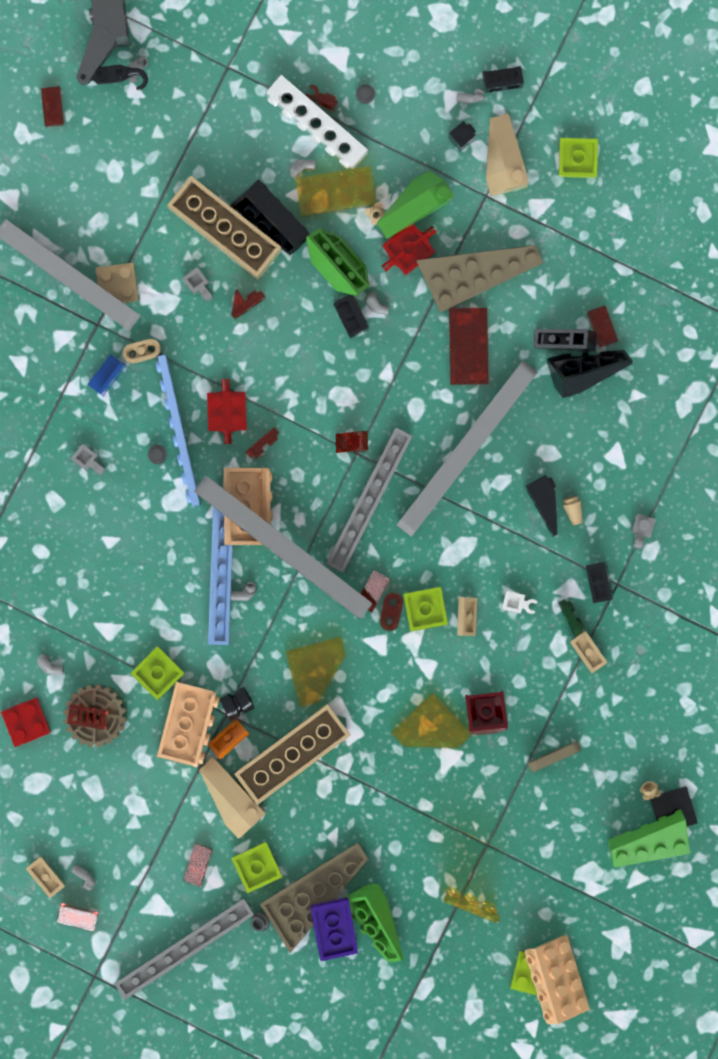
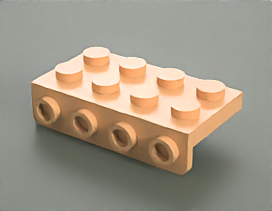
[224,468,273,545]
[157,682,220,768]
[525,935,590,1024]

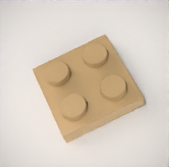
[96,263,139,303]

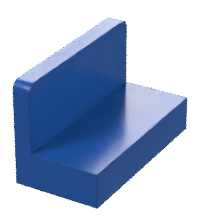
[87,354,126,397]

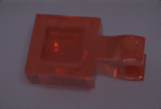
[305,85,338,112]

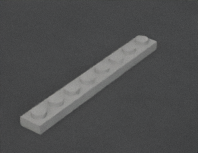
[326,428,413,573]
[114,898,254,1000]

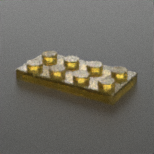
[295,166,376,217]

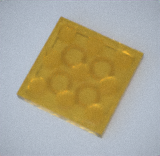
[441,886,501,924]

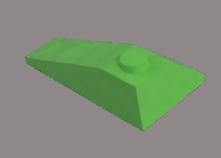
[377,171,454,239]

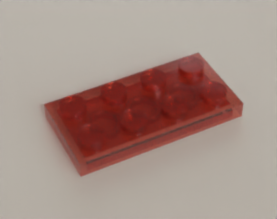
[449,308,489,385]

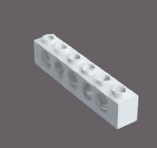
[266,75,368,170]

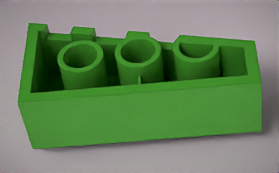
[608,809,690,867]

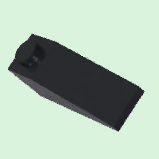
[534,329,597,352]
[525,475,557,537]

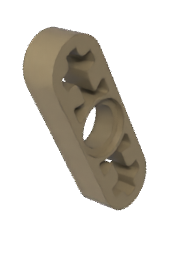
[527,741,582,772]

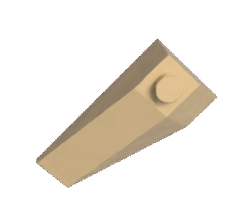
[486,113,529,197]
[199,757,266,839]

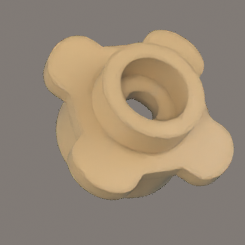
[365,202,385,225]
[639,781,661,800]

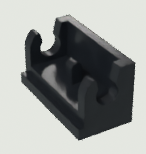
[482,66,524,93]
[333,294,369,339]
[586,561,614,603]

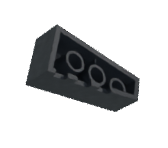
[229,179,310,256]

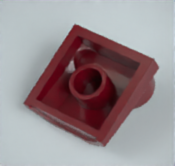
[465,691,508,735]

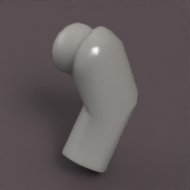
[129,56,149,82]
[289,159,316,178]
[71,864,96,891]

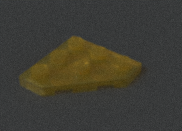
[285,637,346,707]
[391,693,472,748]

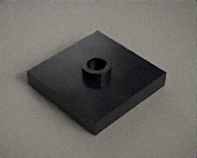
[650,786,698,827]

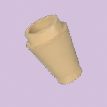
[563,496,583,525]

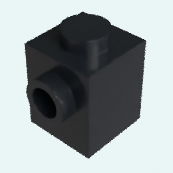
[448,121,476,152]

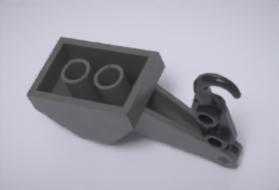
[76,0,148,90]

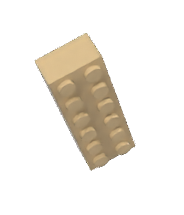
[167,176,282,280]
[234,704,351,805]

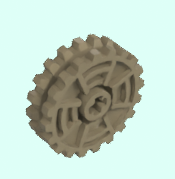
[63,684,127,747]

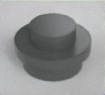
[356,85,375,104]
[148,445,167,464]
[251,912,270,931]

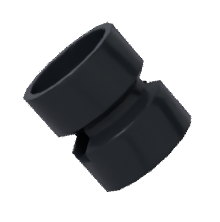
[220,687,255,721]

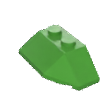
[306,228,370,296]

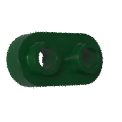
[558,599,584,636]

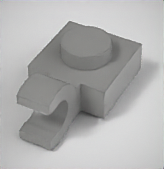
[182,267,213,302]
[71,444,106,475]
[631,514,656,549]

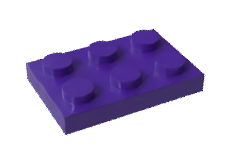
[310,897,358,961]

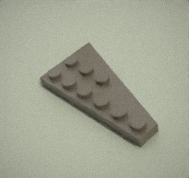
[416,245,543,312]
[260,842,368,953]

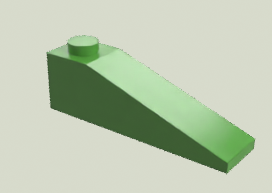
[343,883,404,962]

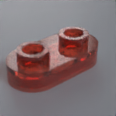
[380,593,403,631]

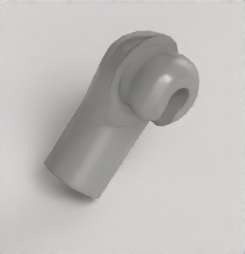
[456,88,485,103]
[365,292,390,315]
[231,582,257,601]
[37,654,64,675]

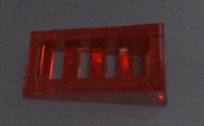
[67,704,108,729]

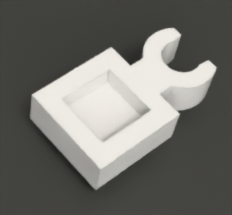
[502,590,537,614]

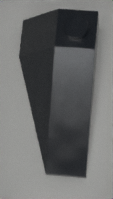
[547,350,633,398]

